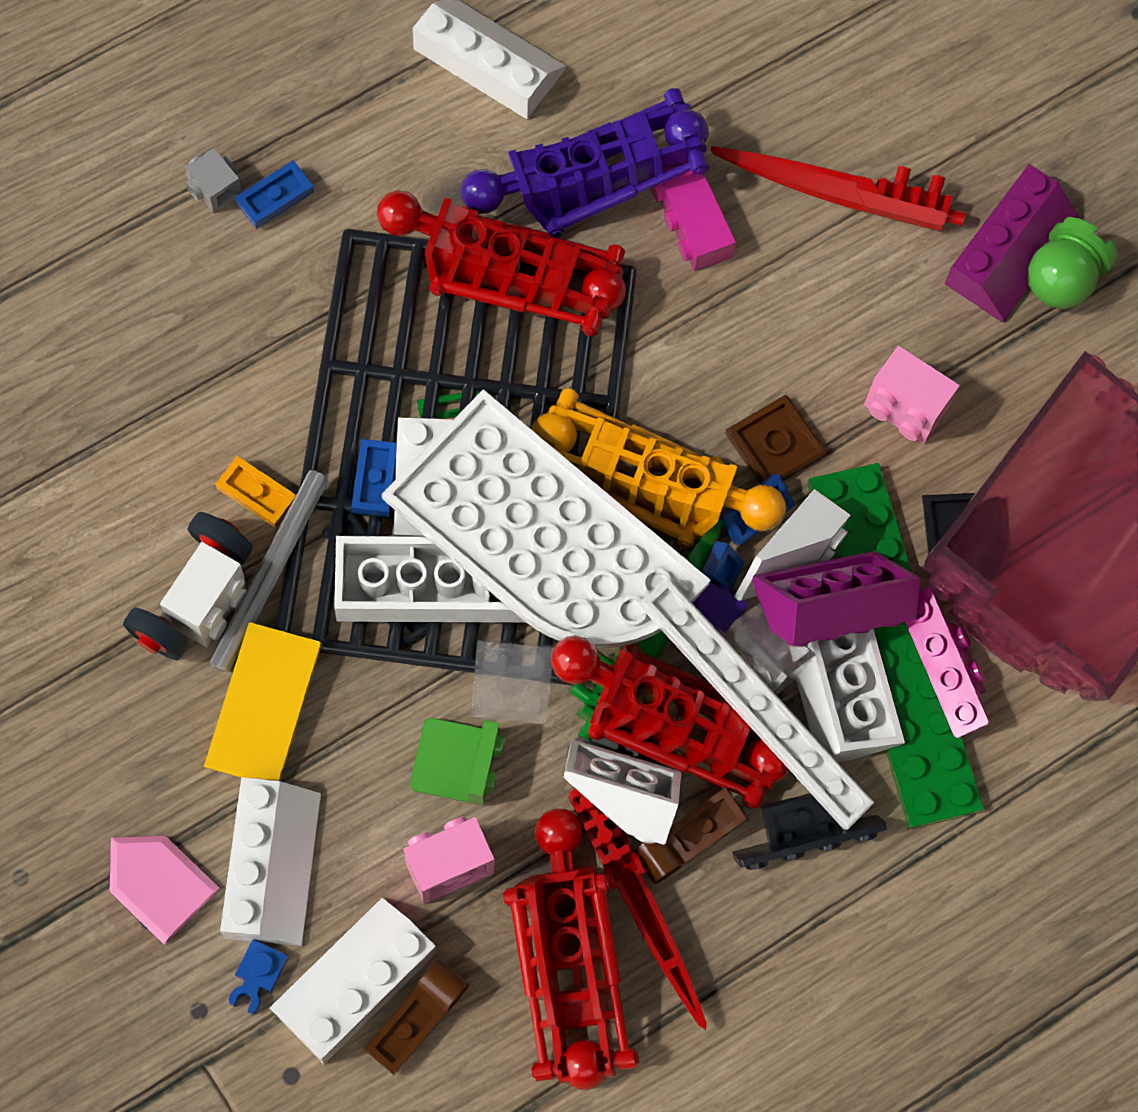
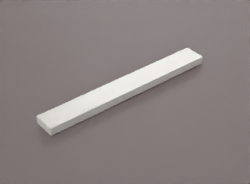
[638,577,874,829]

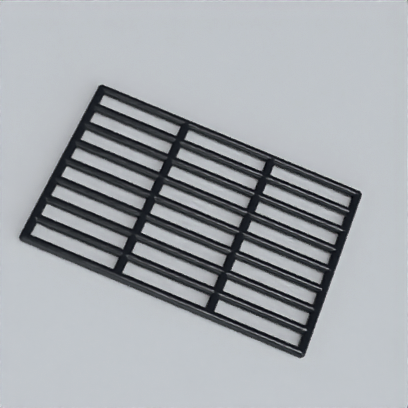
[276,229,637,686]

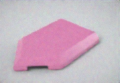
[110,836,220,945]

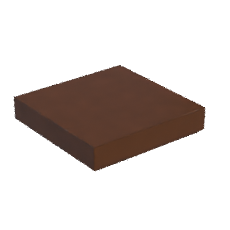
[725,395,826,483]

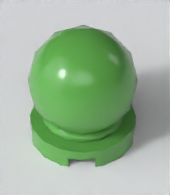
[1028,217,1118,309]

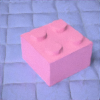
[864,345,960,445]
[403,816,494,905]

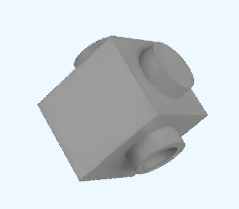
[185,148,242,213]

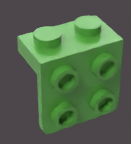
[410,718,505,806]

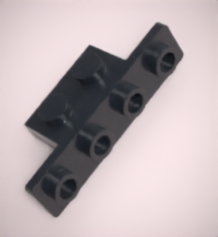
[732,793,887,870]

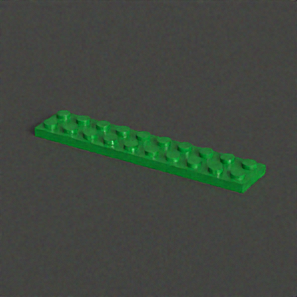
[807,463,984,830]

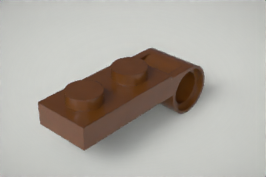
[634,788,749,884]
[364,959,470,1076]

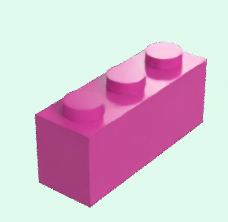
[651,161,736,271]

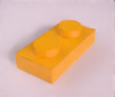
[215,456,296,528]

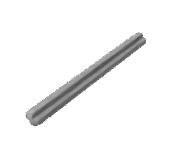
[210,470,328,672]

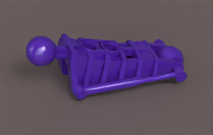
[460,88,709,238]

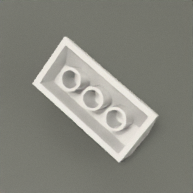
[412,0,566,119]
[787,629,905,762]
[220,777,321,946]
[270,898,436,1064]

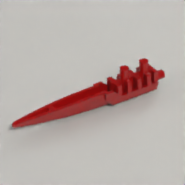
[710,146,966,232]
[568,786,707,1030]

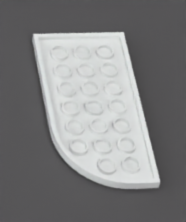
[382,390,710,648]

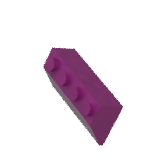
[944,164,1080,323]
[752,551,920,647]

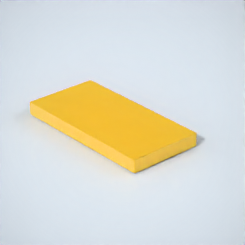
[204,622,322,781]

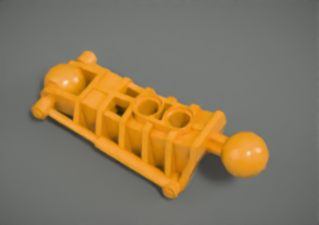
[531,388,787,549]

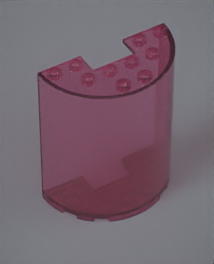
[924,351,1138,701]

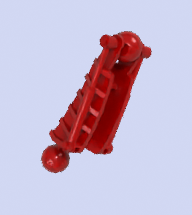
[376,190,626,336]
[551,635,790,810]
[503,808,640,1090]

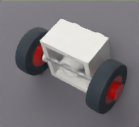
[123,512,253,660]

